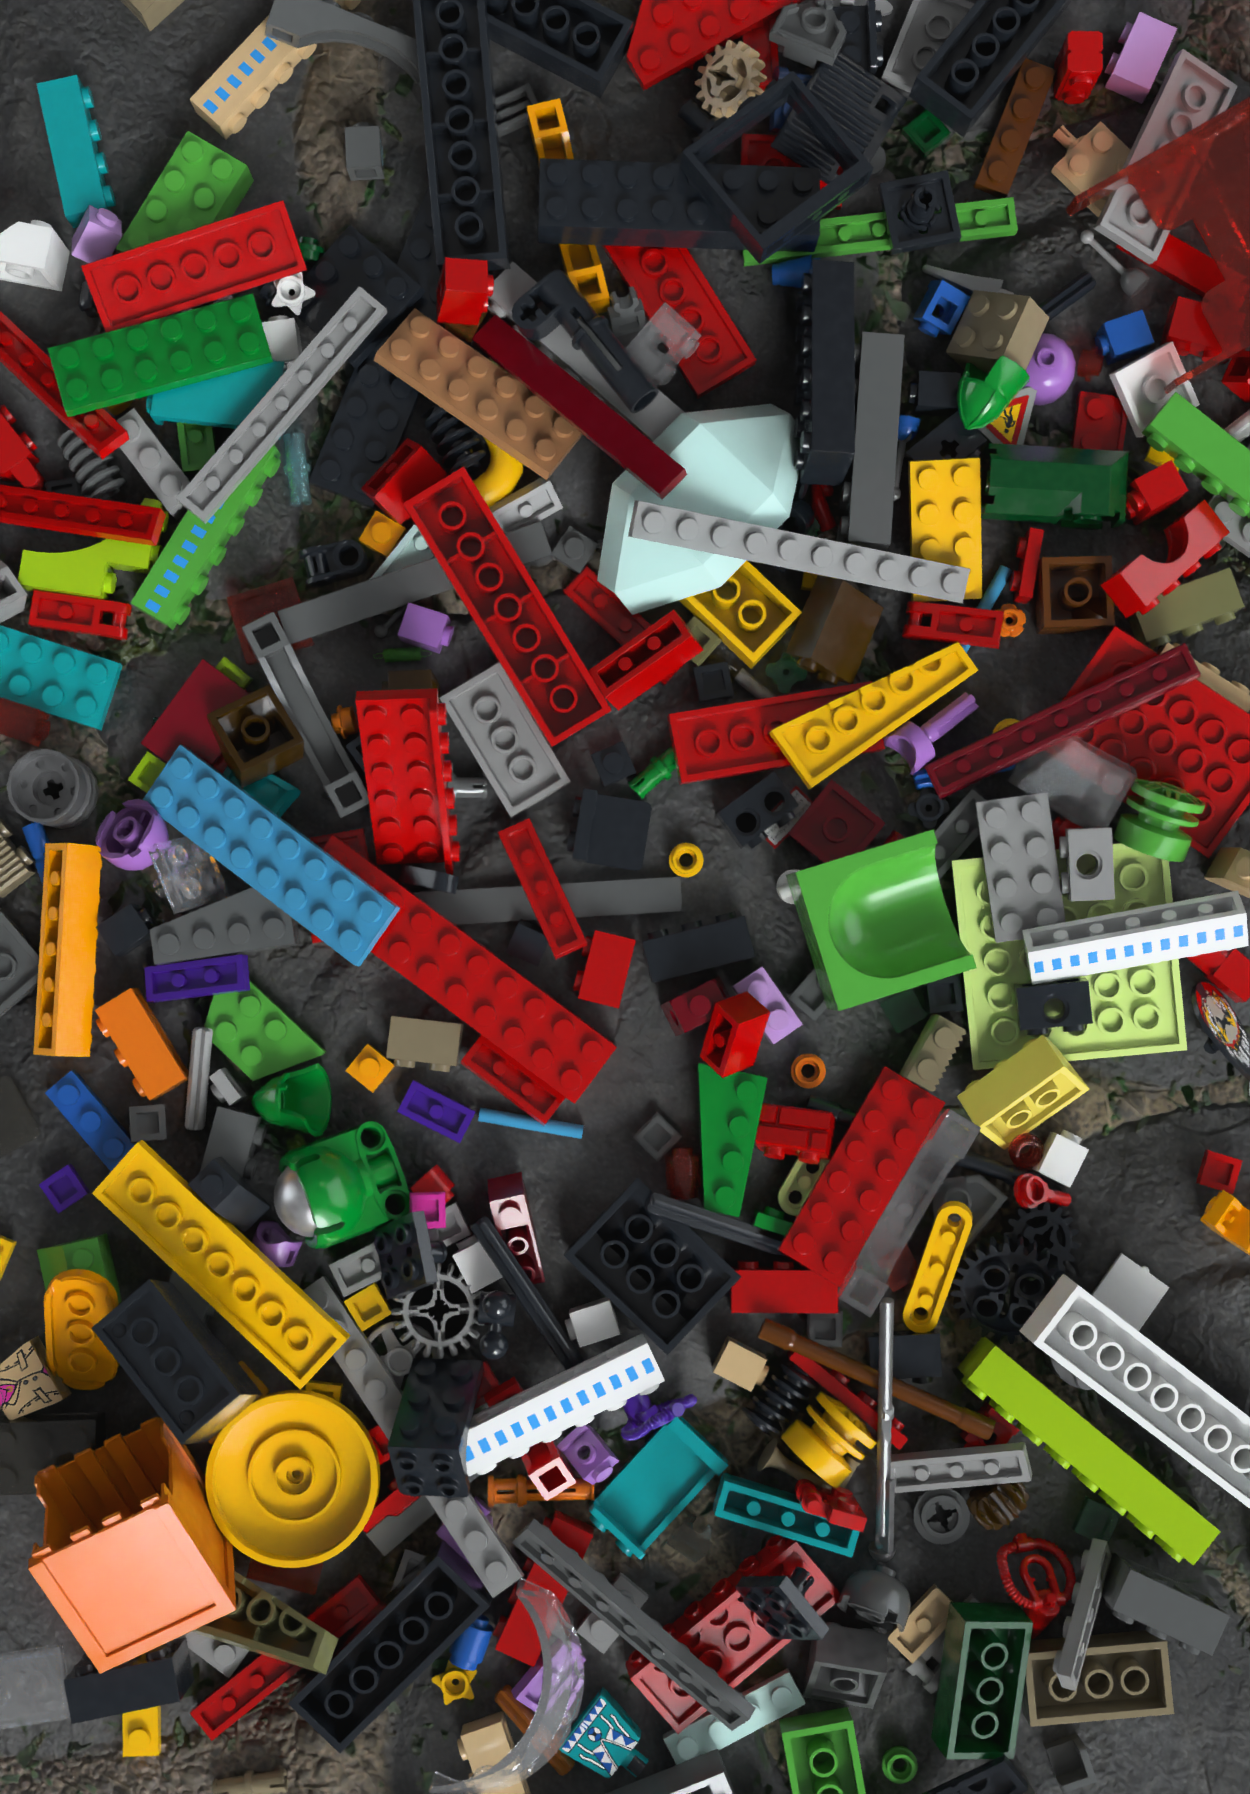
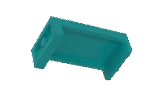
[146,360,287,440]
[589,1416,729,1560]

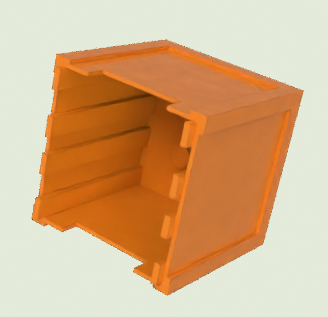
[28,1416,236,1674]

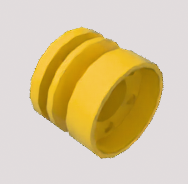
[781,1391,877,1489]

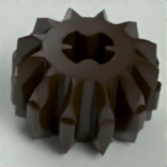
[966,1482,1030,1530]

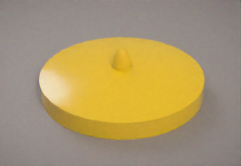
[205,1390,380,1568]

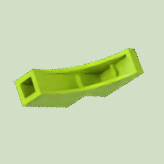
[18,498,169,600]

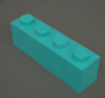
[36,75,116,228]
[713,1472,860,1558]

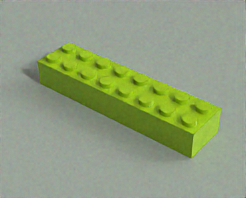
[957,1337,1221,1566]

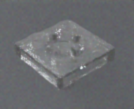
[148,837,230,914]

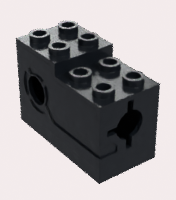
[92,1279,263,1444]

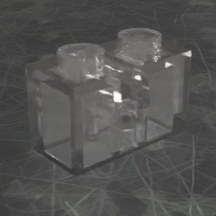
[626,302,702,387]

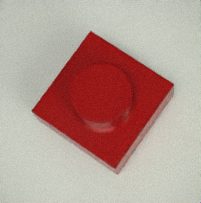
[1196,1149,1243,1194]

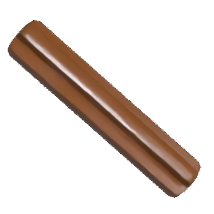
[494,1684,575,1776]

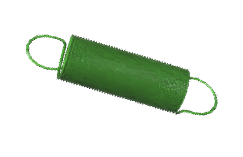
[373,647,431,662]

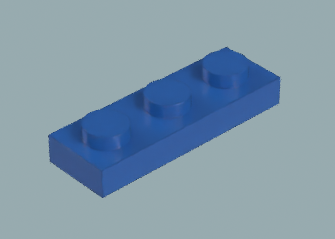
[45,1070,136,1171]

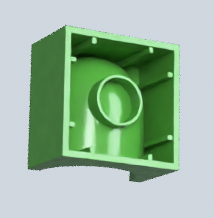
[786,829,977,1011]

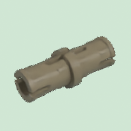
[213,1768,288,1794]

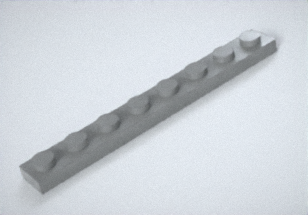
[176,286,387,524]

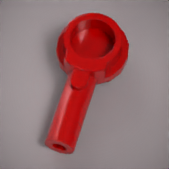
[1014,1173,1071,1209]

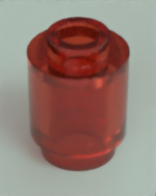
[665,1147,701,1199]

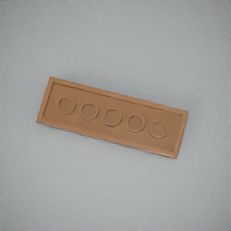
[374,308,583,480]

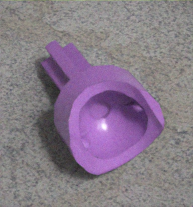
[884,692,979,775]
[252,1221,303,1268]

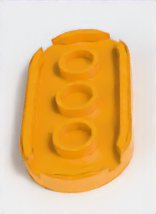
[44,1269,119,1390]

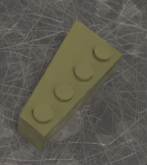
[193,1571,339,1675]

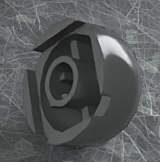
[837,1565,911,1632]

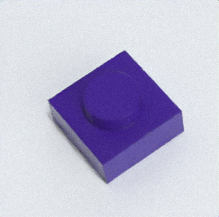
[39,1164,91,1214]

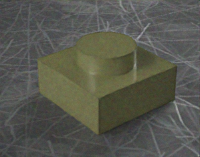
[687,616,722,666]

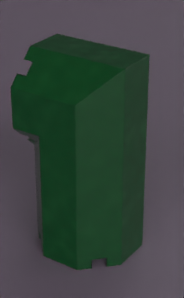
[980,443,1129,530]

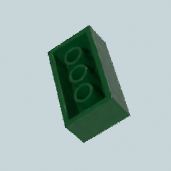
[931,1602,1033,1760]

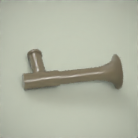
[757,1438,860,1496]

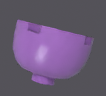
[1022,333,1076,406]
[96,799,169,871]

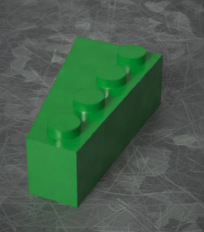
[697,1062,768,1217]

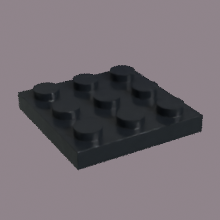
[285,225,425,369]

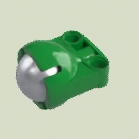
[274,1121,410,1249]

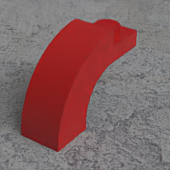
[484,1377,577,1501]

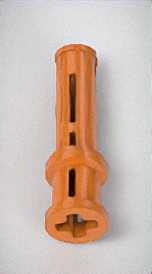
[488,1474,594,1508]

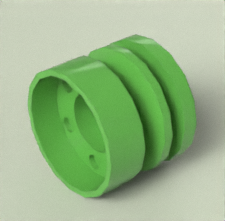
[1113,779,1205,862]

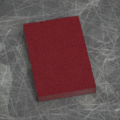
[141,659,250,766]

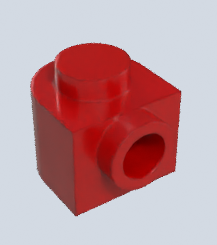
[410,1164,455,1204]

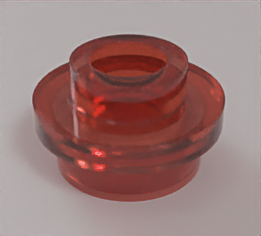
[1077,347,1104,382]
[1008,1133,1044,1168]

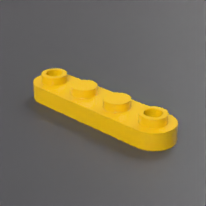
[903,1201,973,1333]

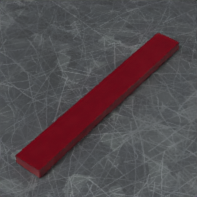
[471,314,687,500]
[924,643,1201,799]

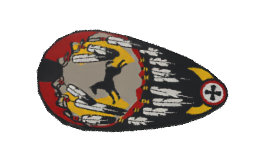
[1191,981,1250,1081]

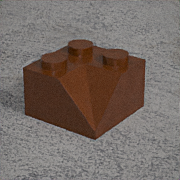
[1035,556,1115,634]

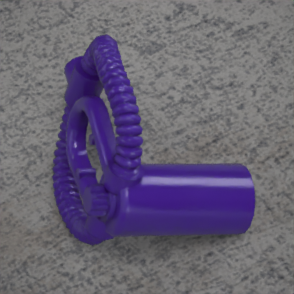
[621,1394,697,1441]

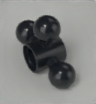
[478,1291,517,1360]

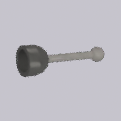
[1080,230,1151,299]

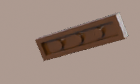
[973,58,1056,198]

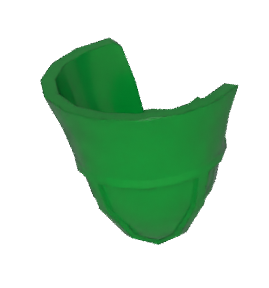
[957,356,1030,430]
[251,1063,332,1137]

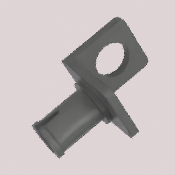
[447,763,487,813]

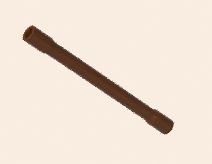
[757,1318,996,1440]

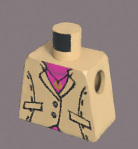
[0,1336,72,1421]

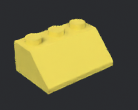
[957,1034,1089,1150]

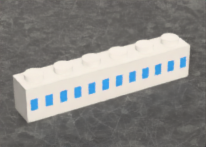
[1022,890,1249,985]
[466,1333,665,1476]

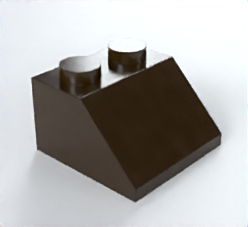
[207,684,304,788]

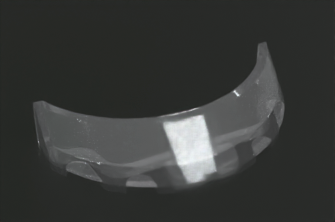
[429,1578,584,1794]

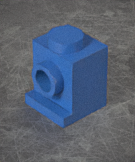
[913,280,970,338]

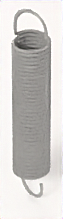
[728,665,776,699]

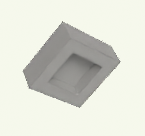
[209,1068,247,1105]

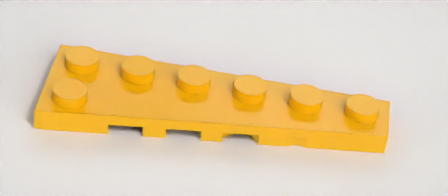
[769,642,978,790]

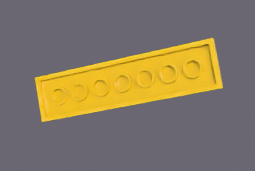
[92,1140,351,1390]

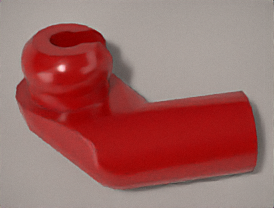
[810,484,837,532]

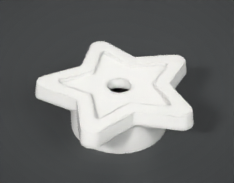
[271,272,315,315]

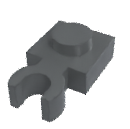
[607,286,646,337]

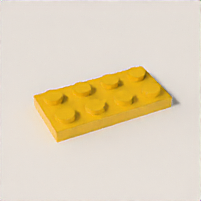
[908,457,982,602]

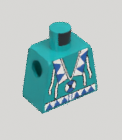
[559,1687,648,1778]

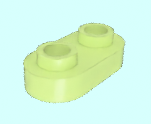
[777,1156,829,1216]

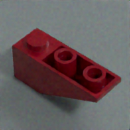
[487,1172,545,1284]

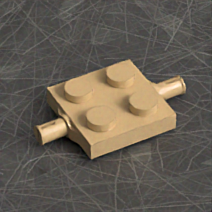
[1051,121,1130,218]

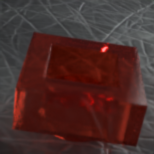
[874,1243,918,1292]

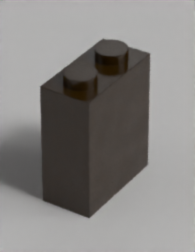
[786,575,884,686]

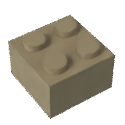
[946,290,1049,374]

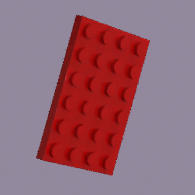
[1045,625,1250,858]

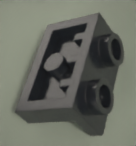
[832,0,883,76]

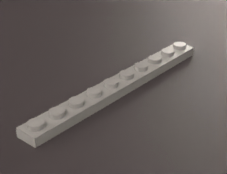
[628,500,970,603]
[303,1276,524,1598]

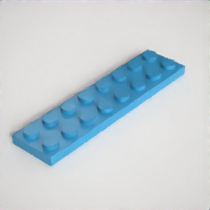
[143,744,400,966]

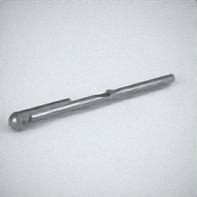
[868,1297,896,1562]

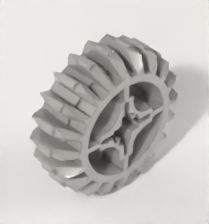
[391,1263,484,1359]

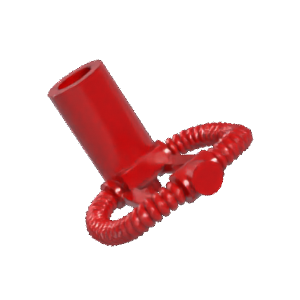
[996,1533,1076,1639]

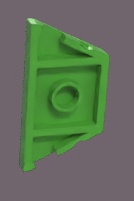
[204,979,326,1081]

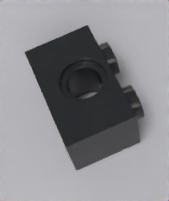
[1014,977,1093,1035]

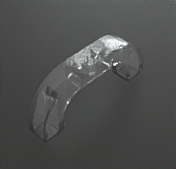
[838,1109,981,1318]

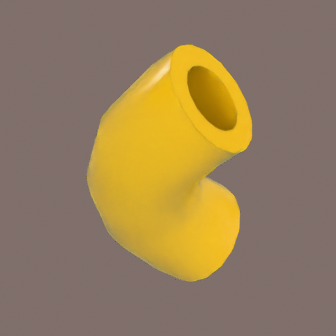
[472,437,523,507]

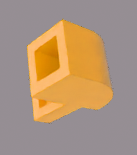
[1200,1190,1250,1255]

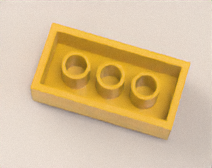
[678,560,802,669]

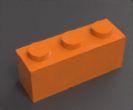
[95,988,189,1100]

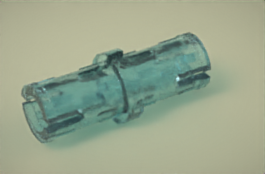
[283,433,312,506]

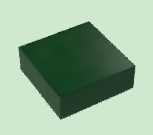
[901,109,951,158]

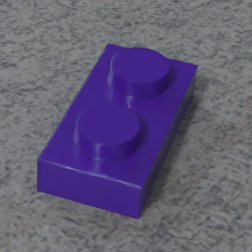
[397,1080,476,1143]

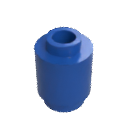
[449,1614,494,1671]

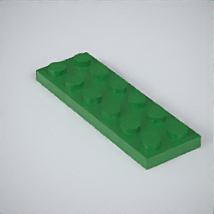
[48,293,273,417]

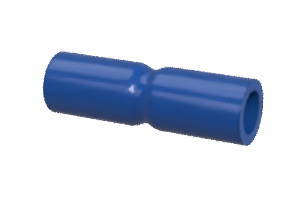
[22,822,50,885]

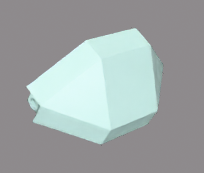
[597,404,800,615]

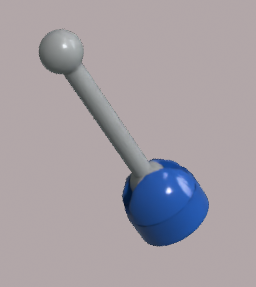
[894,415,920,501]

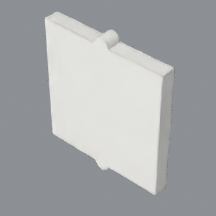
[1091,1253,1169,1331]

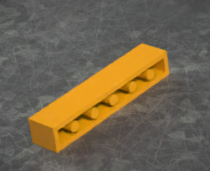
[33,843,102,1057]

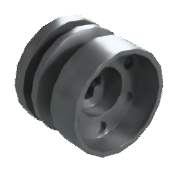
[7,749,99,829]

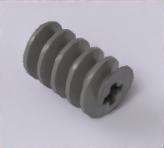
[57,429,126,500]

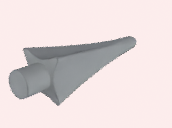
[922,265,1014,296]

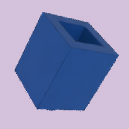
[1095,310,1154,365]

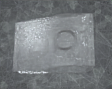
[1008,736,1137,828]

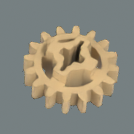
[695,40,767,119]

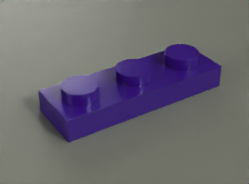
[144,954,250,1003]

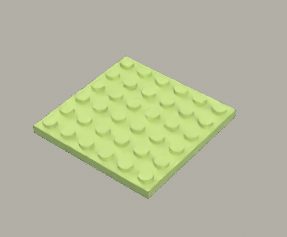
[951,843,1187,1070]

